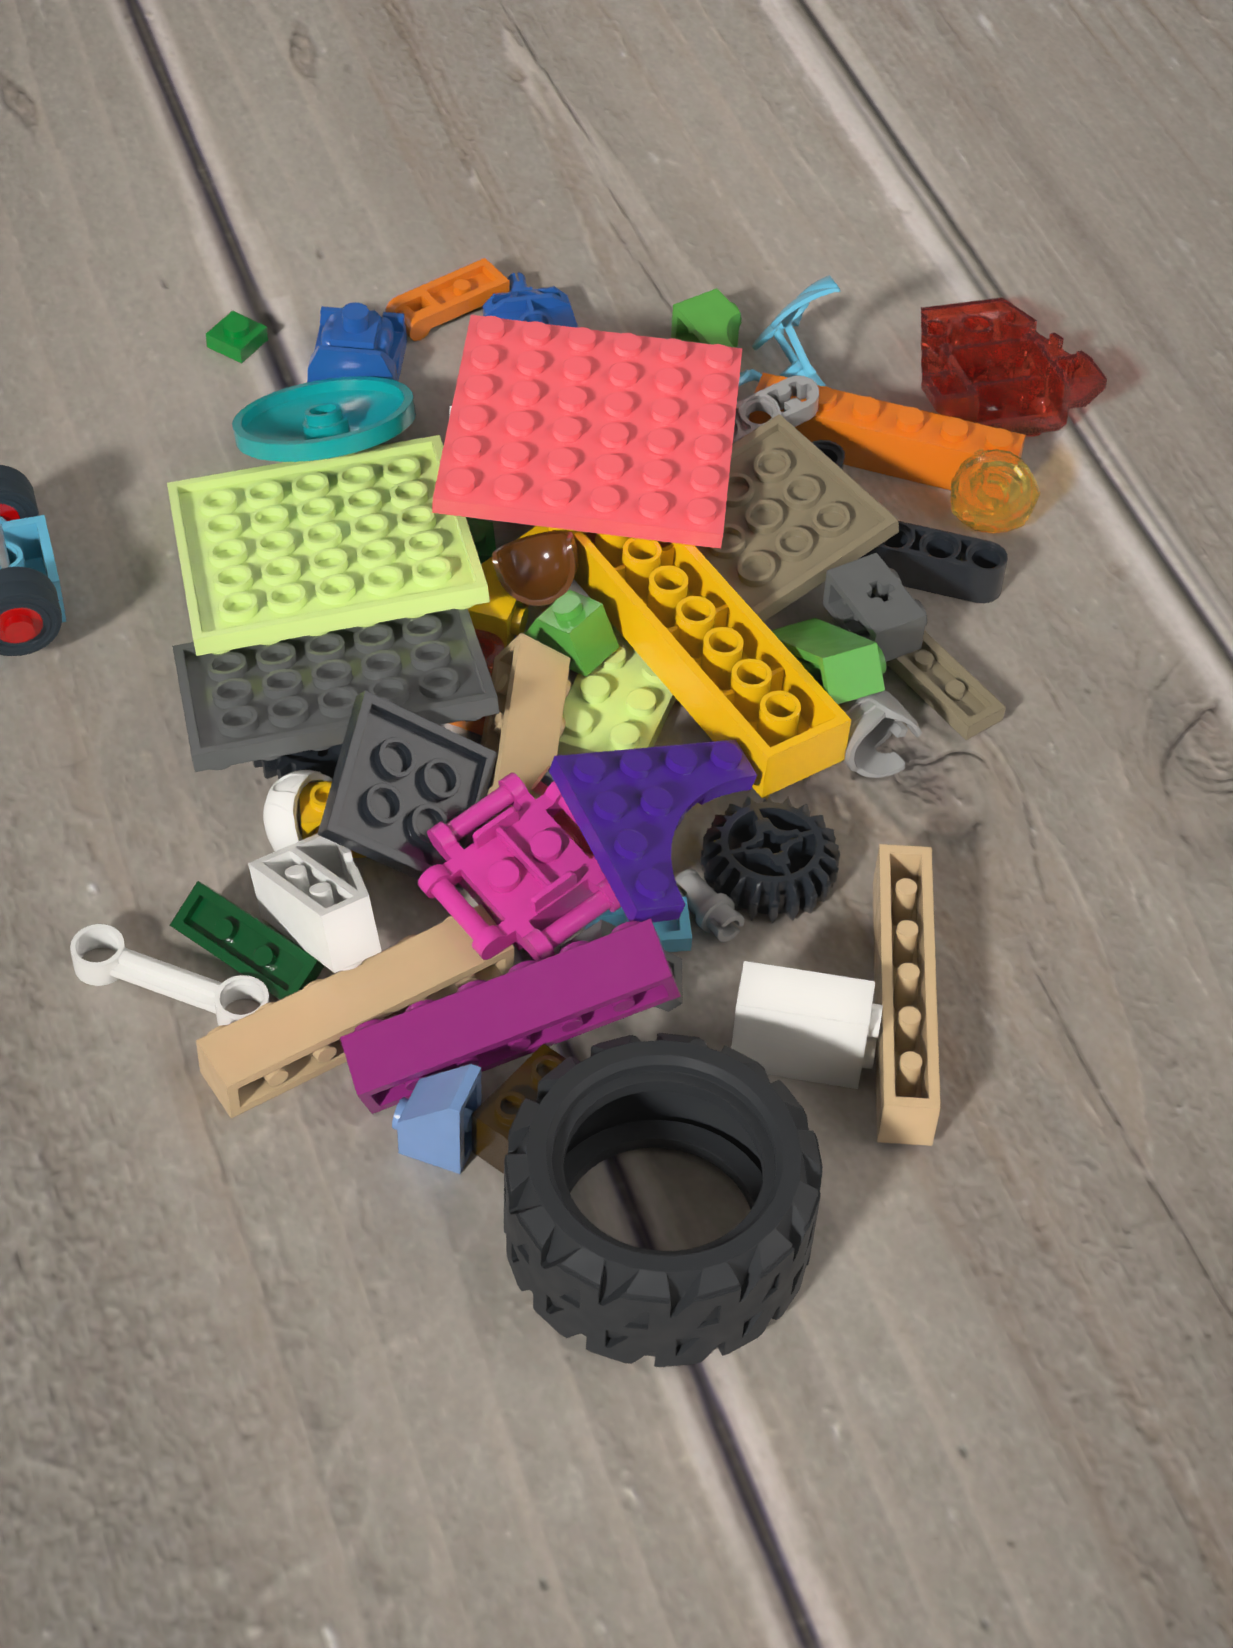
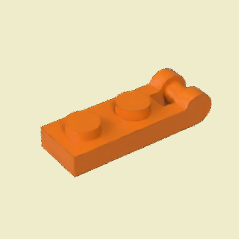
[386,258,510,341]

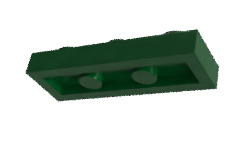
[169,881,324,1000]

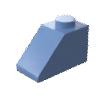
[392,1064,481,1174]

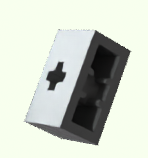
[823,553,927,662]

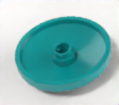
[232,376,416,462]

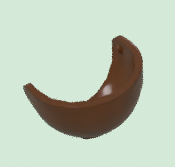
[492,530,579,606]

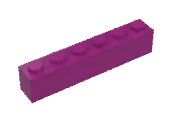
[340,919,681,1114]

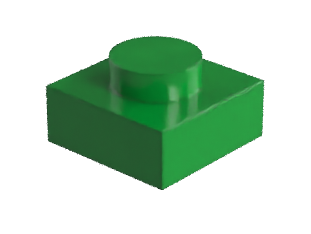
[206,310,268,364]

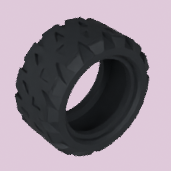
[504,1033,823,1367]

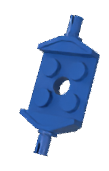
[483,272,578,328]

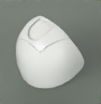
[263,770,333,851]

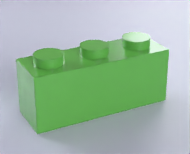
[771,618,886,704]

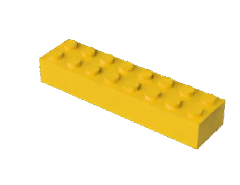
[549,527,851,798]

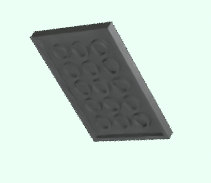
[172,609,499,772]

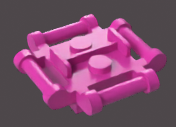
[418,772,621,962]

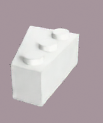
[248,834,382,973]

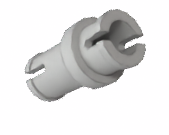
[675,869,744,942]

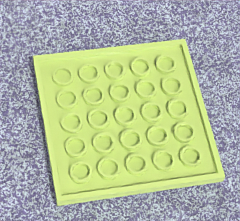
[167,435,490,656]

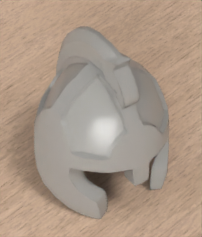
[838,691,922,778]

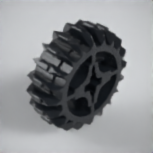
[700,794,840,923]

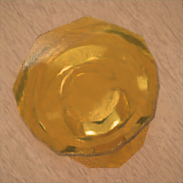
[950,449,1041,533]

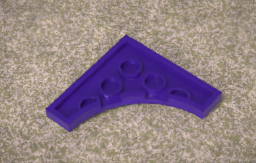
[549,740,757,922]

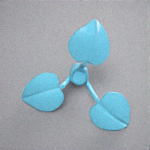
[739,275,841,386]

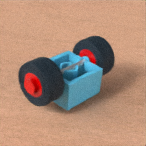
[0,465,66,656]

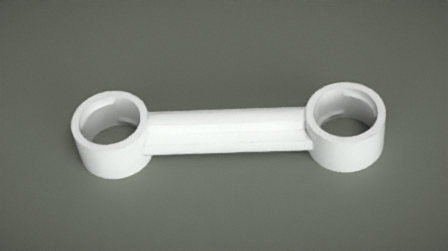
[70,924,269,1026]

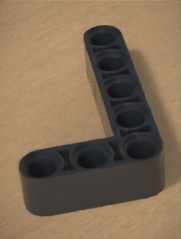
[812,440,1008,604]

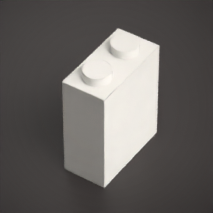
[731,961,883,1089]

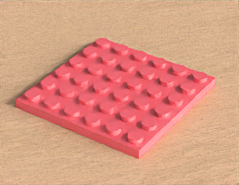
[432,315,742,549]

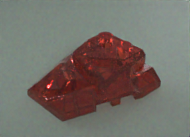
[920,297,1107,437]

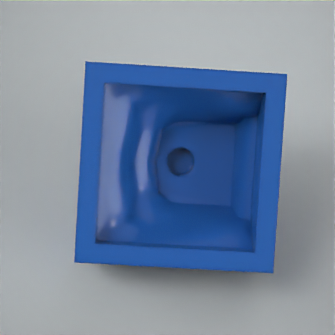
[307,302,407,382]

